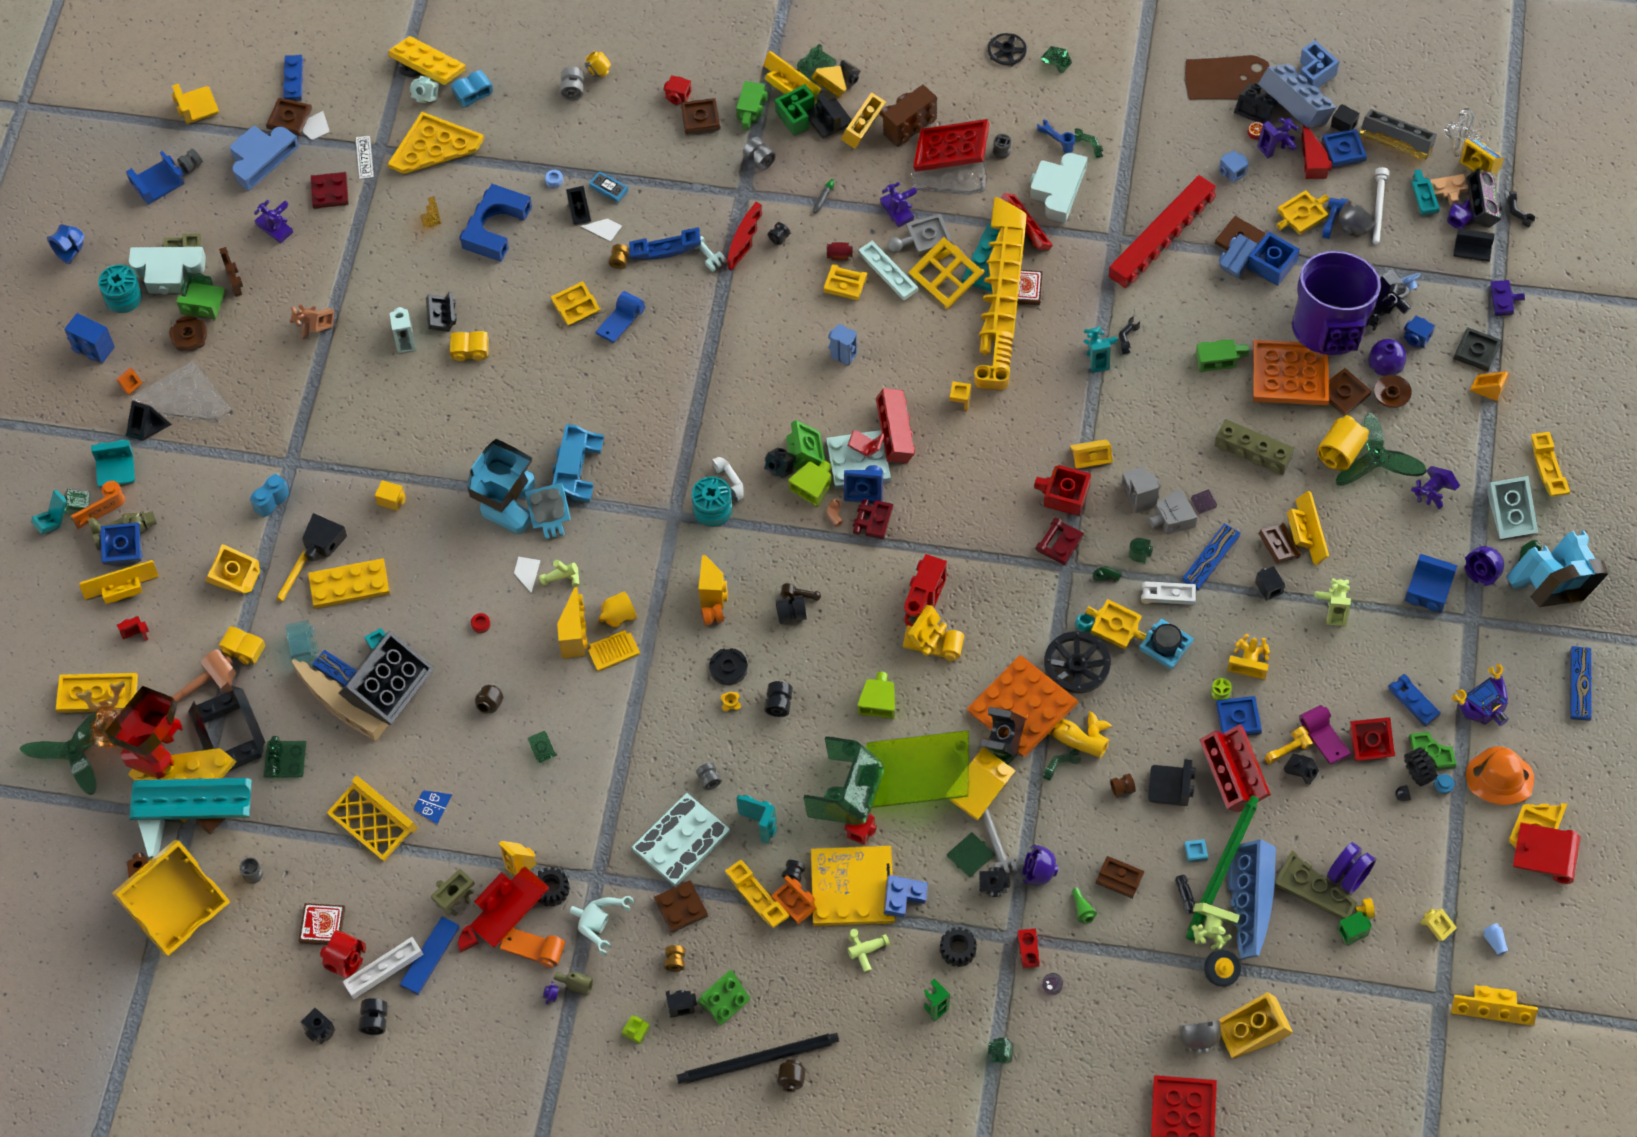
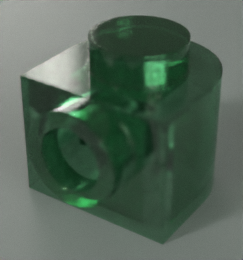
[1129,538,1153,564]
[987,1038,1013,1063]

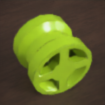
[1211,678,1232,701]

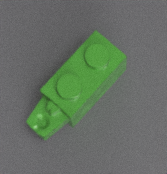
[736,81,768,130]
[1195,339,1249,372]

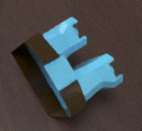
[467,439,536,534]
[1506,530,1609,608]

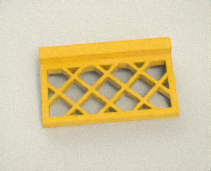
[327,775,418,862]

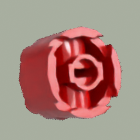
[320,930,366,978]

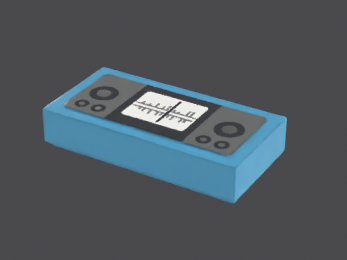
[589,171,629,203]

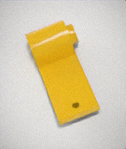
[902,626,964,661]

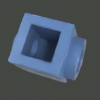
[1219,150,1249,183]

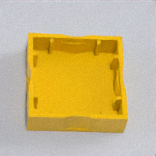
[112,840,230,956]

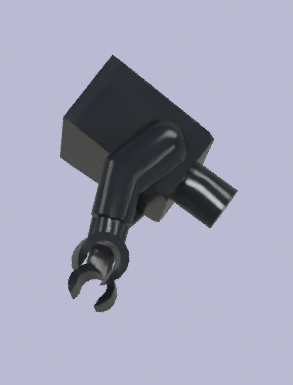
[1366,269,1412,331]

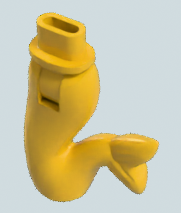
[1048,711,1112,759]

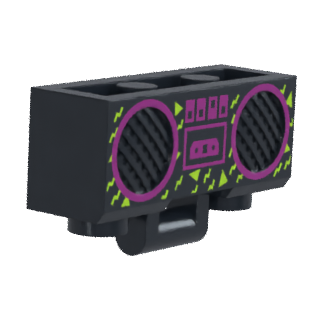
[1466,168,1502,228]

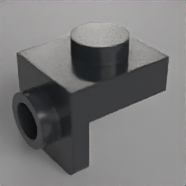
[839,60,861,86]
[1283,753,1319,785]

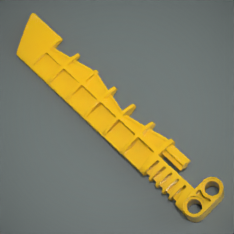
[974,197,1027,390]

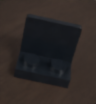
[1234,83,1278,123]

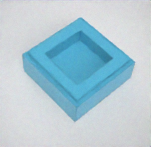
[1184,839,1208,863]

